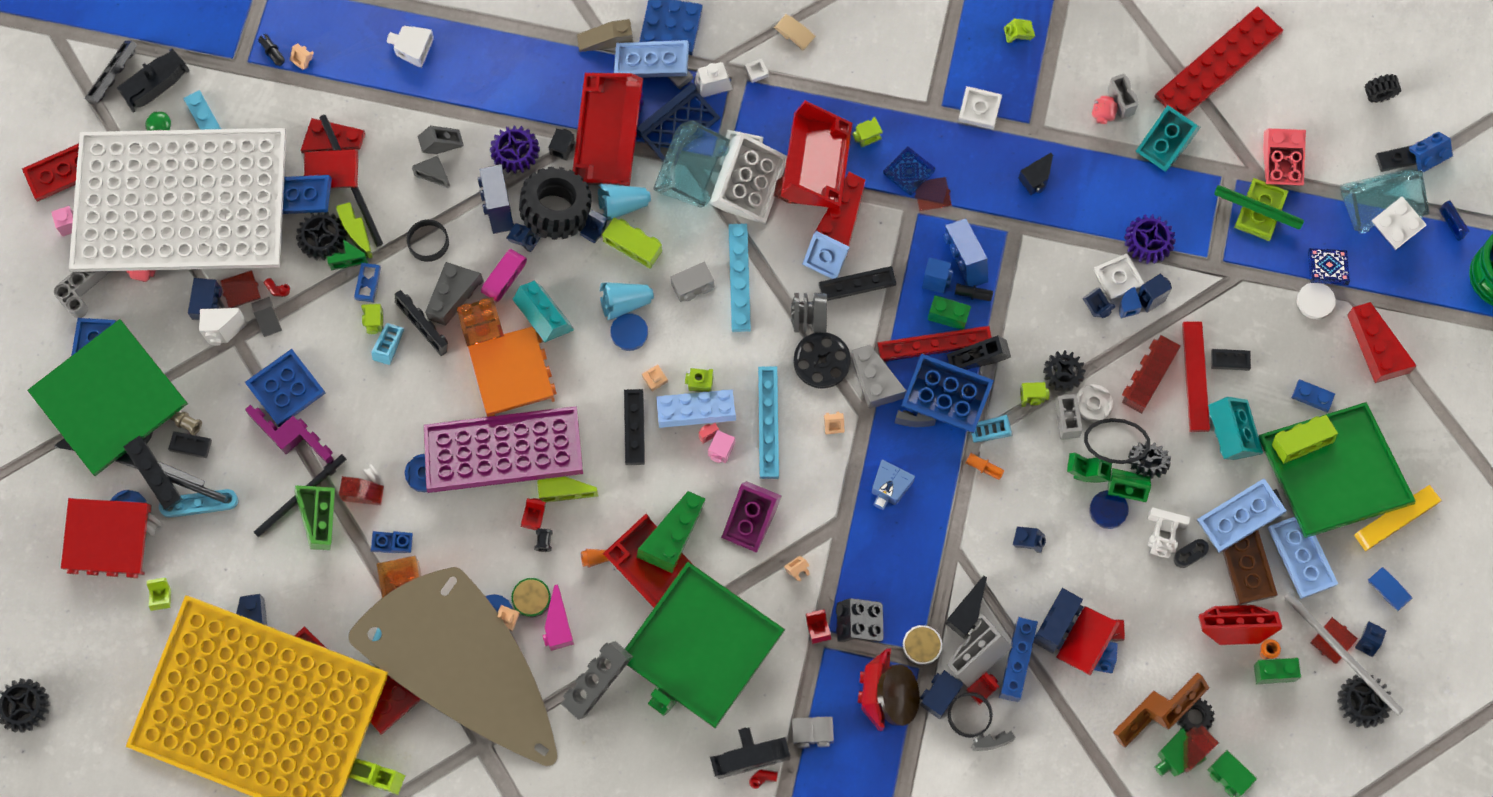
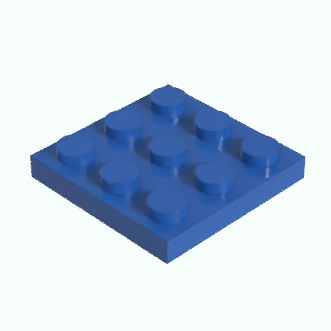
[639,0,703,56]
[245,349,326,427]

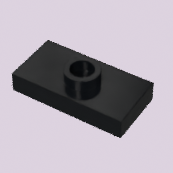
[1375,145,1417,172]
[1211,349,1251,371]
[168,431,212,458]

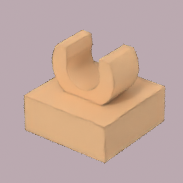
[290,44,314,70]
[642,365,668,391]
[824,411,845,434]
[784,556,810,582]
[497,605,520,631]

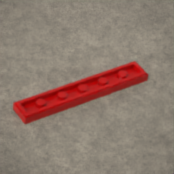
[1182,321,1210,432]
[877,326,992,362]

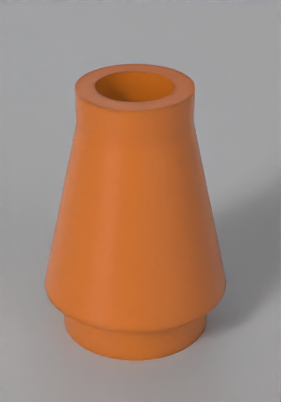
[581,548,609,568]
[1260,639,1281,659]

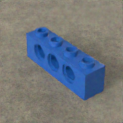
[999,617,1038,703]

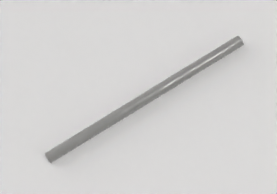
[1284,593,1403,715]

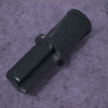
[258,34,285,66]
[955,283,993,301]

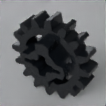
[1043,350,1086,392]
[1128,442,1171,479]

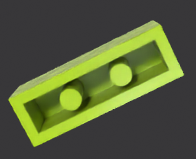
[602,217,662,269]
[1272,415,1338,464]

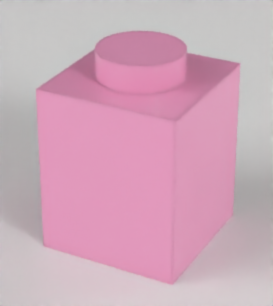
[51,206,73,236]
[708,430,735,463]

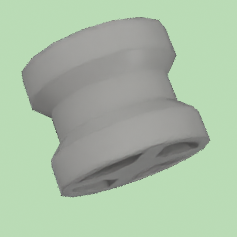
[146,513,162,536]

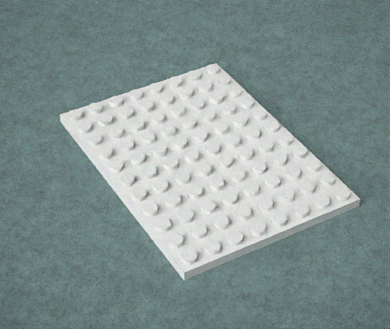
[69,128,286,272]

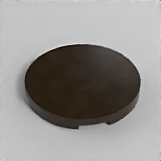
[877,665,920,726]

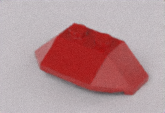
[1198,605,1282,645]
[858,648,891,731]

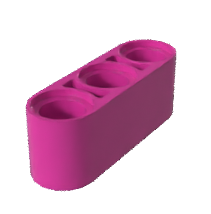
[481,249,527,302]

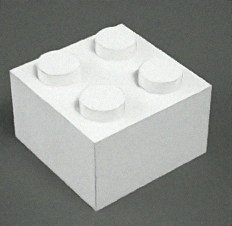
[1371,196,1426,250]

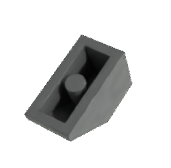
[417,125,464,154]

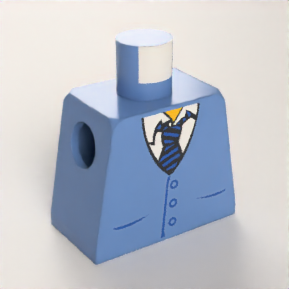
[871,460,915,510]

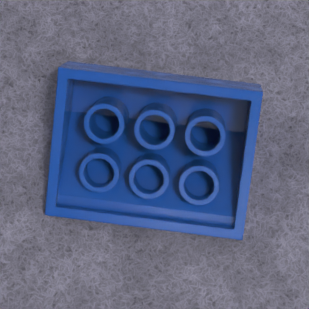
[901,354,994,433]

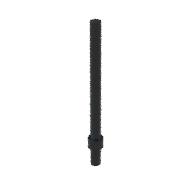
[254,454,347,538]

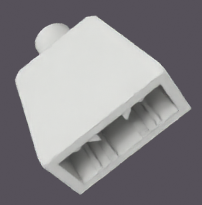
[387,26,434,68]
[694,62,732,97]

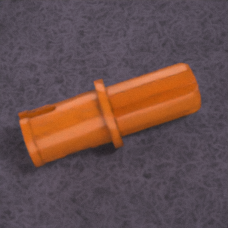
[965,453,1004,480]

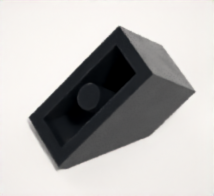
[1018,153,1053,195]

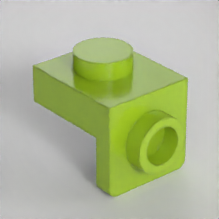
[1004,18,1035,43]
[146,577,171,611]

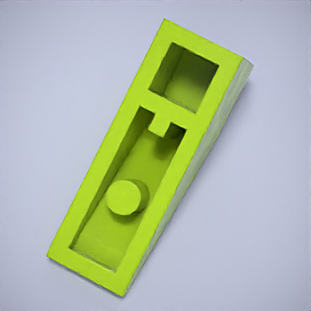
[537,476,598,503]

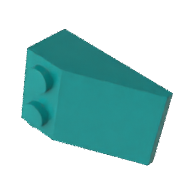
[1136,105,1201,172]

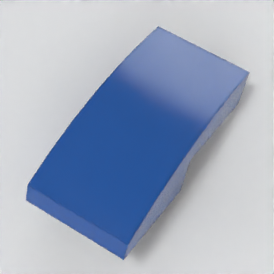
[370,531,413,553]
[1368,567,1413,611]

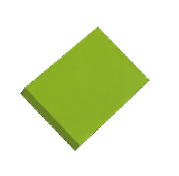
[1234,178,1289,241]

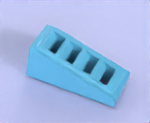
[371,323,404,365]
[971,415,1013,443]

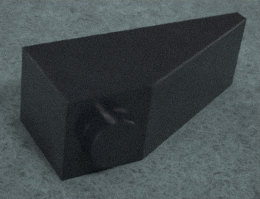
[947,335,1011,370]
[945,576,987,639]

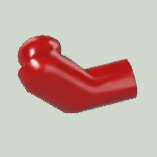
[264,278,290,297]
[749,769,778,789]

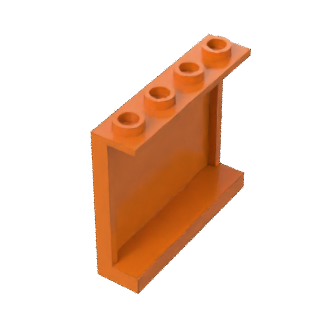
[467,326,557,417]

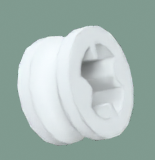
[363,464,381,483]

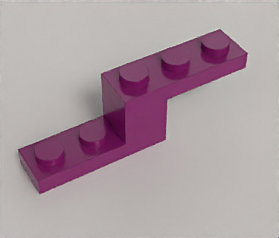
[245,405,334,464]

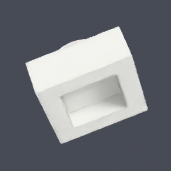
[745,58,769,83]

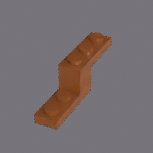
[1113,673,1209,748]

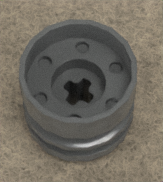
[791,293,827,333]

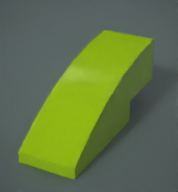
[336,202,373,258]
[349,758,405,795]

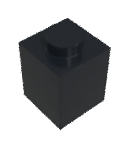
[548,128,575,161]

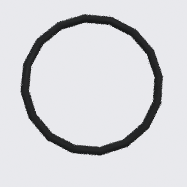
[1084,418,1150,464]

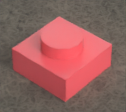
[699,423,719,444]

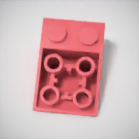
[1263,128,1306,186]

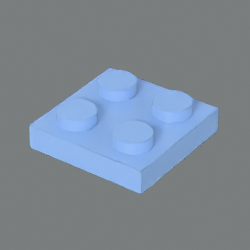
[802,231,850,279]

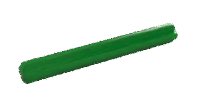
[1214,185,1304,230]

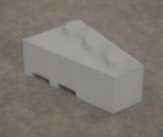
[851,345,907,409]

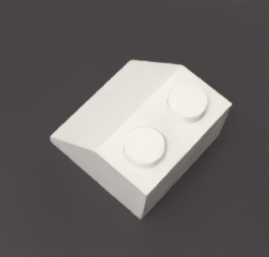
[199,308,247,346]

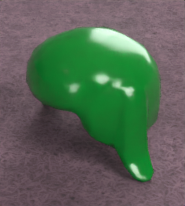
[145,112,171,131]

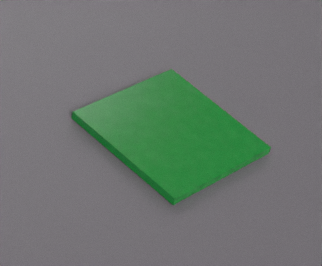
[27,319,188,476]
[1259,402,1416,538]
[625,562,785,729]

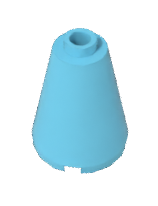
[598,184,651,221]
[600,282,654,320]

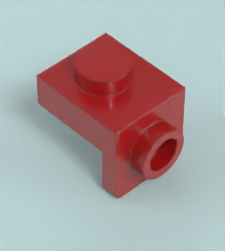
[520,498,546,530]
[806,610,832,644]
[966,672,999,705]

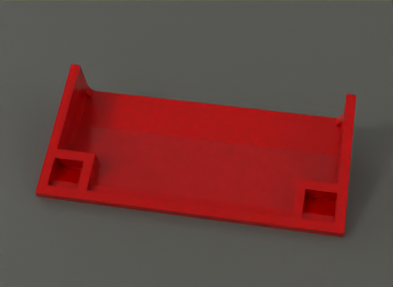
[572,73,643,186]
[781,101,852,209]
[603,514,692,608]

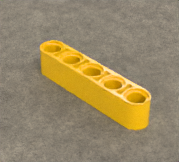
[1353,485,1442,551]

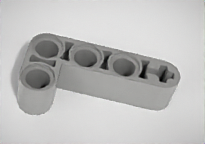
[54,271,111,318]

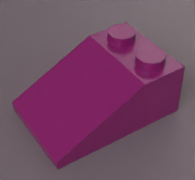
[721,481,782,553]

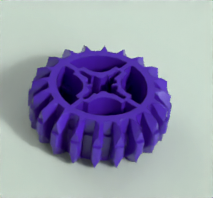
[490,125,540,175]
[1124,214,1176,264]

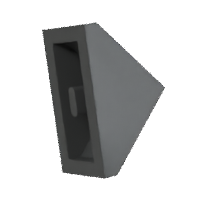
[412,155,450,188]
[252,297,282,337]

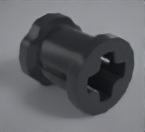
[534,529,553,552]

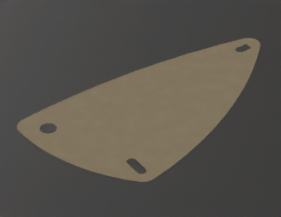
[348,567,557,766]

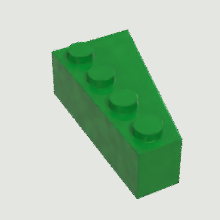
[637,491,706,573]

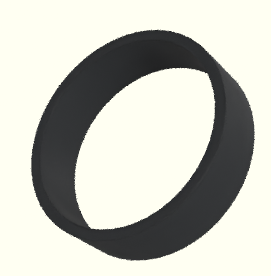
[407,219,449,262]
[947,692,993,738]

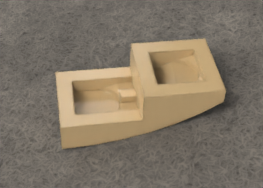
[774,14,816,51]

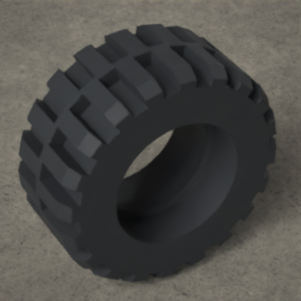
[519,167,592,240]

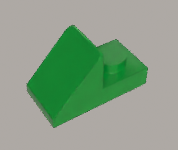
[327,240,368,271]

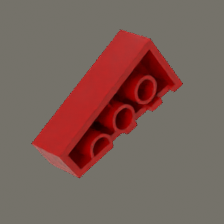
[814,172,865,257]
[1347,302,1417,383]

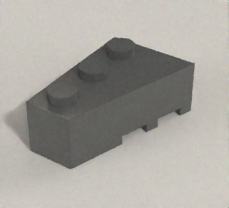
[425,262,483,326]

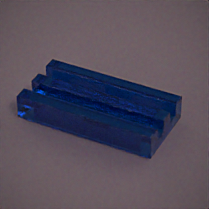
[1439,200,1469,241]

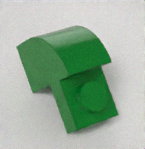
[1067,453,1112,483]
[648,688,677,716]

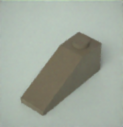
[577,19,633,52]

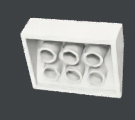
[709,133,787,224]

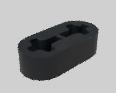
[1173,539,1209,568]

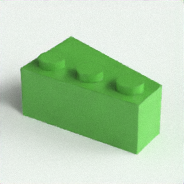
[294,485,335,550]

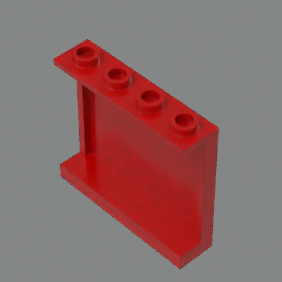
[61,498,152,578]

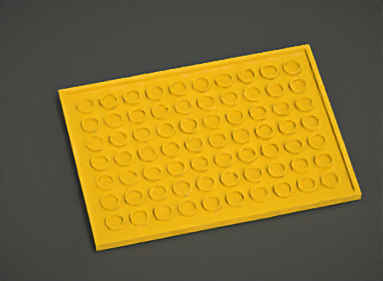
[126,595,388,797]

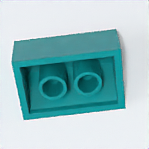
[512,280,574,342]
[1208,397,1264,460]

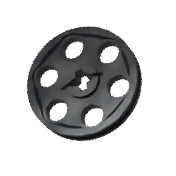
[793,332,851,389]

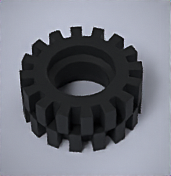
[1364,74,1401,103]
[1177,698,1215,736]

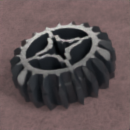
[296,212,347,261]
[1337,675,1392,729]
[0,678,51,733]

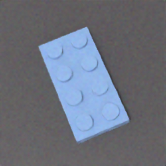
[614,40,689,78]
[656,389,736,428]
[1197,479,1287,553]
[1268,516,1338,599]

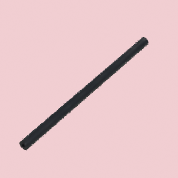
[319,114,383,247]

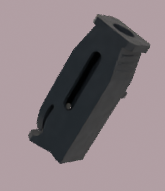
[117,48,190,113]
[710,727,791,779]

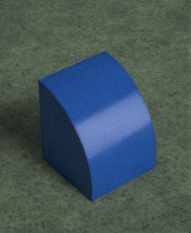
[1119,287,1142,318]

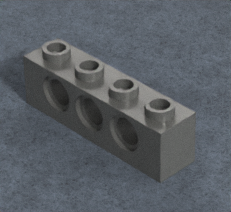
[561,641,633,720]

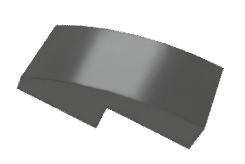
[895,410,937,427]
[971,731,1016,751]

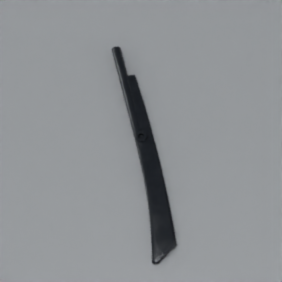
[54,438,228,503]

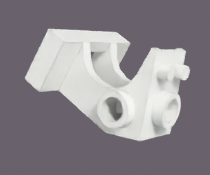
[1147,507,1190,558]

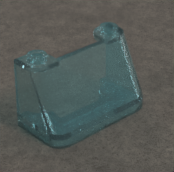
[654,120,730,208]
[1340,169,1430,233]

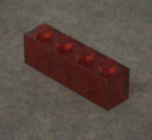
[1122,335,1181,414]

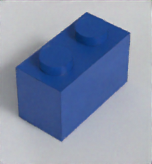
[922,258,953,294]

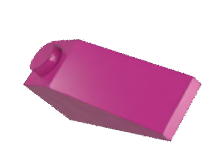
[543,584,574,651]

